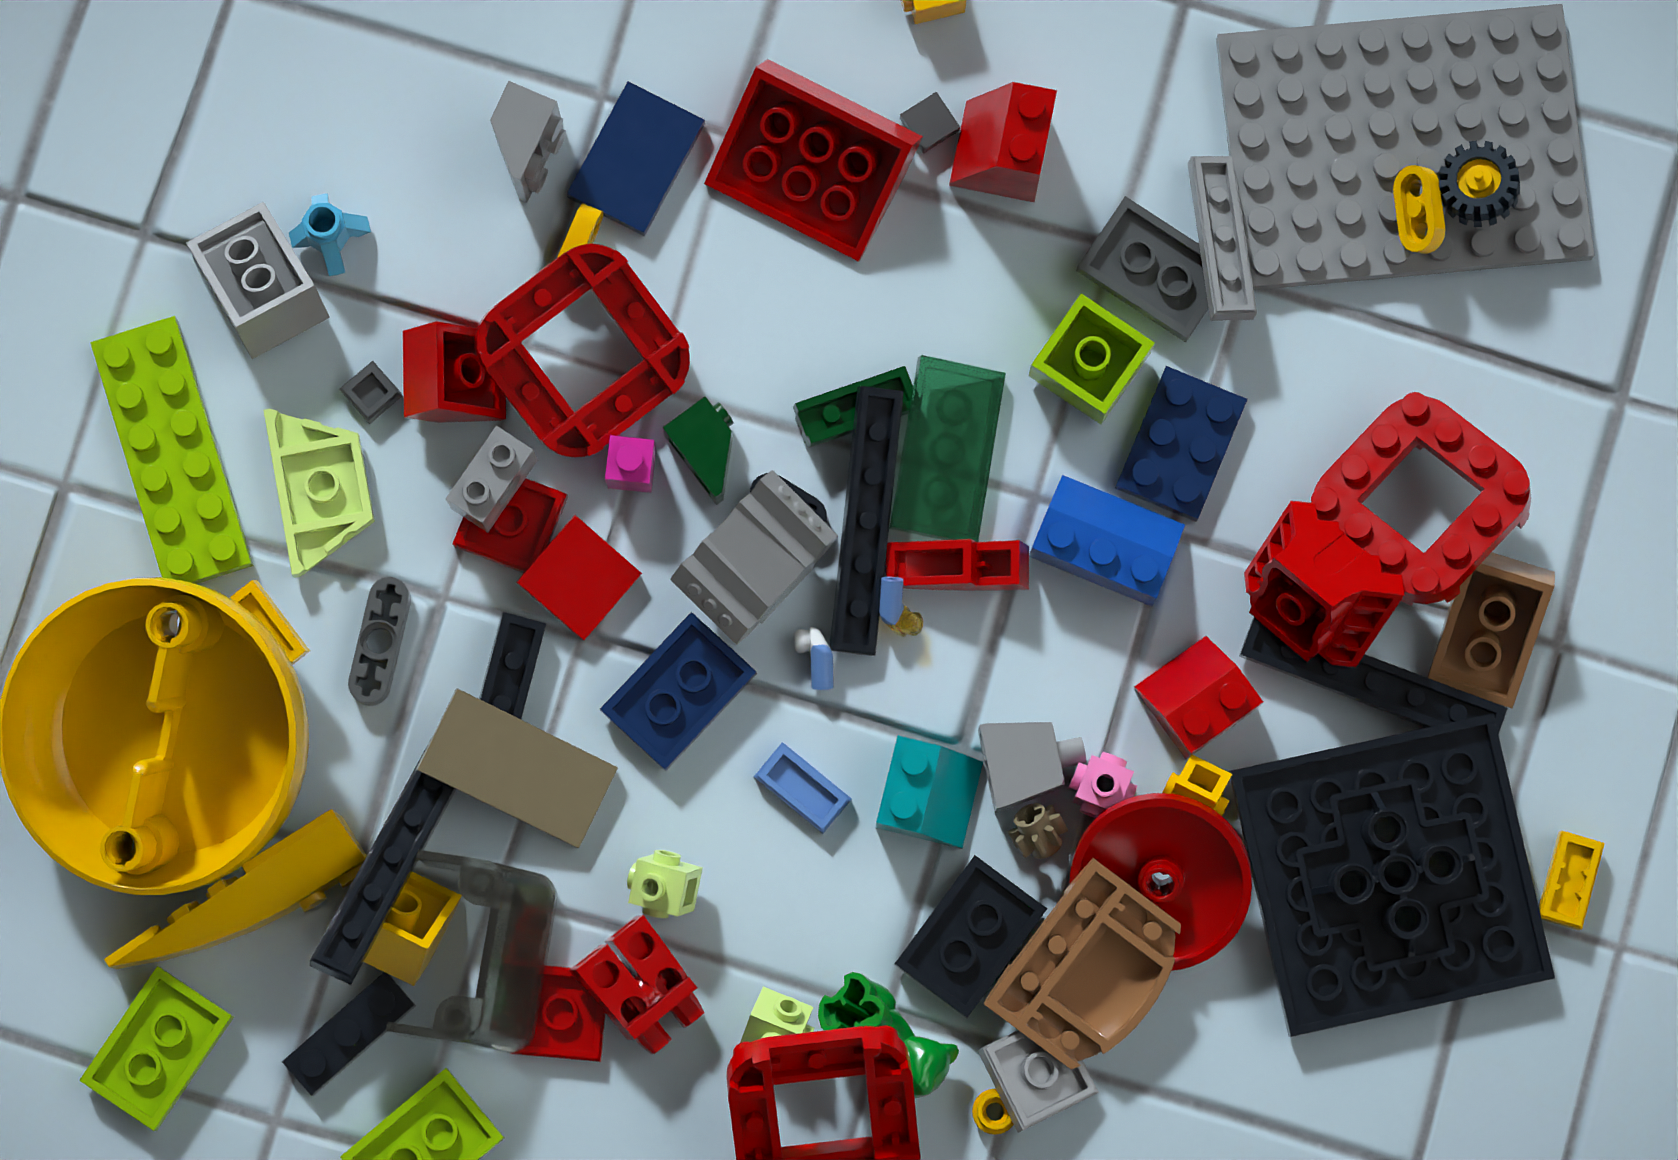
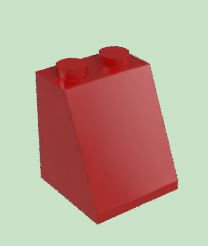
[949,82,1057,202]

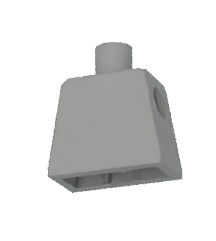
[978,722,1087,813]

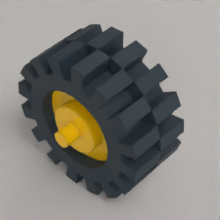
[1439,140,1520,227]

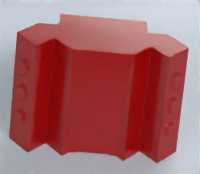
[1244,501,1405,667]

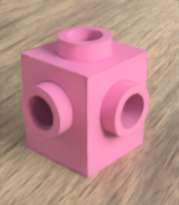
[1069,752,1138,819]

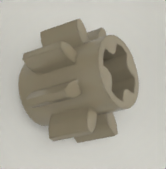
[1008,803,1068,859]

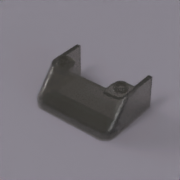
[386,850,558,1053]

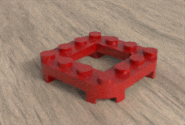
[474,244,690,458]
[1311,392,1531,606]
[726,1025,921,1160]

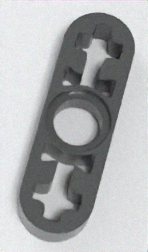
[348,577,411,706]

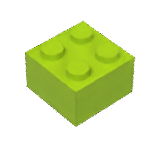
[1028,293,1155,425]

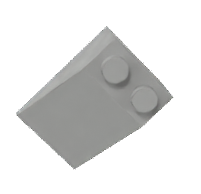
[186,202,330,359]

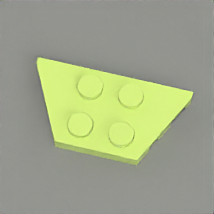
[263,409,375,578]

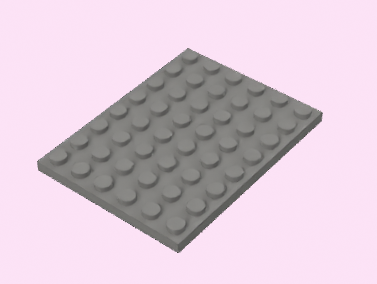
[1216,4,1595,290]

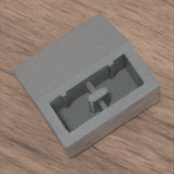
[490,80,566,203]

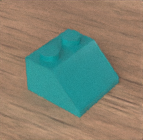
[875,735,983,849]

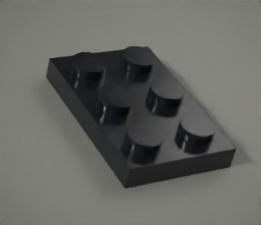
[894,855,1047,1019]

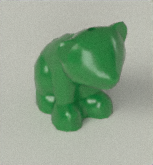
[818,972,959,1099]

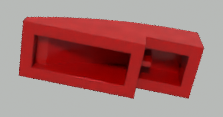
[886,539,1029,591]

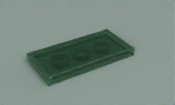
[889,355,1006,542]

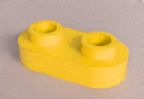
[1393,165,1445,254]

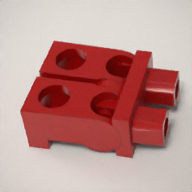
[568,915,705,1054]

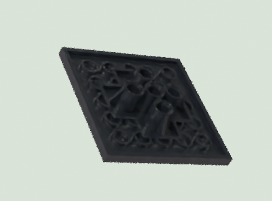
[1228,713,1555,1037]

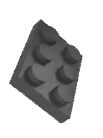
[1076,196,1209,342]

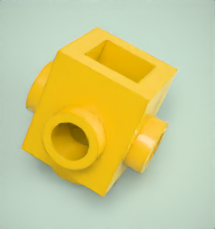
[1162,754,1232,816]

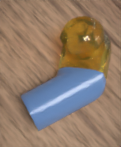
[879,577,923,637]

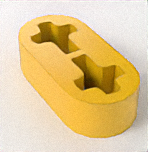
[557,203,604,257]

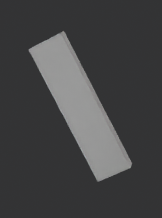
[1188,156,1257,321]

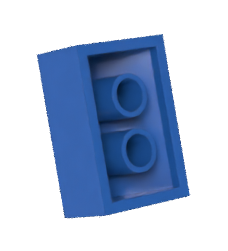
[1029,475,1185,607]

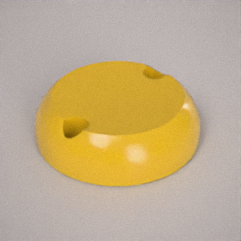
[0,577,309,895]

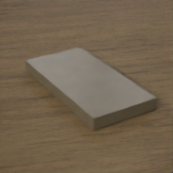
[416,688,618,848]

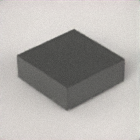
[900,92,960,154]
[339,361,403,424]

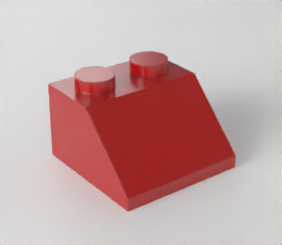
[403,321,506,423]
[1134,636,1264,759]

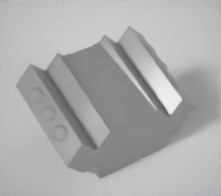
[670,470,838,645]

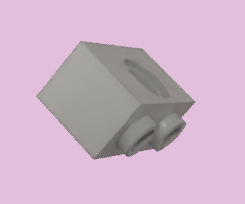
[446,425,538,533]

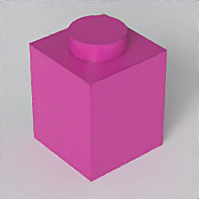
[605,435,657,493]

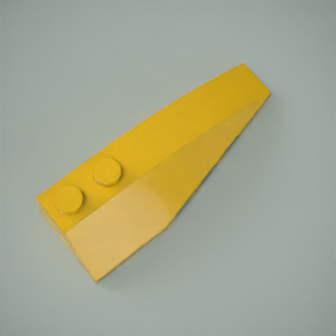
[104,809,367,969]

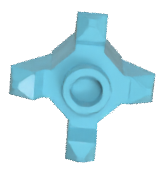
[289,193,371,276]

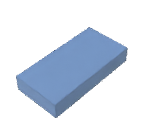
[754,742,852,834]

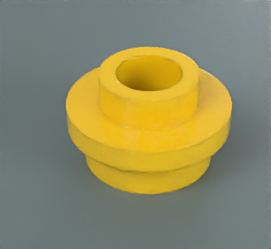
[972,1089,1014,1135]

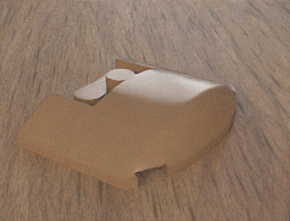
[984,858,1181,1070]

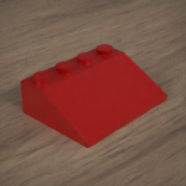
[704,59,923,262]

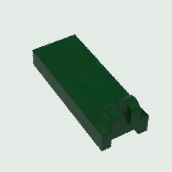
[793,366,921,448]

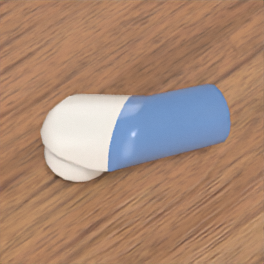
[794,627,834,690]

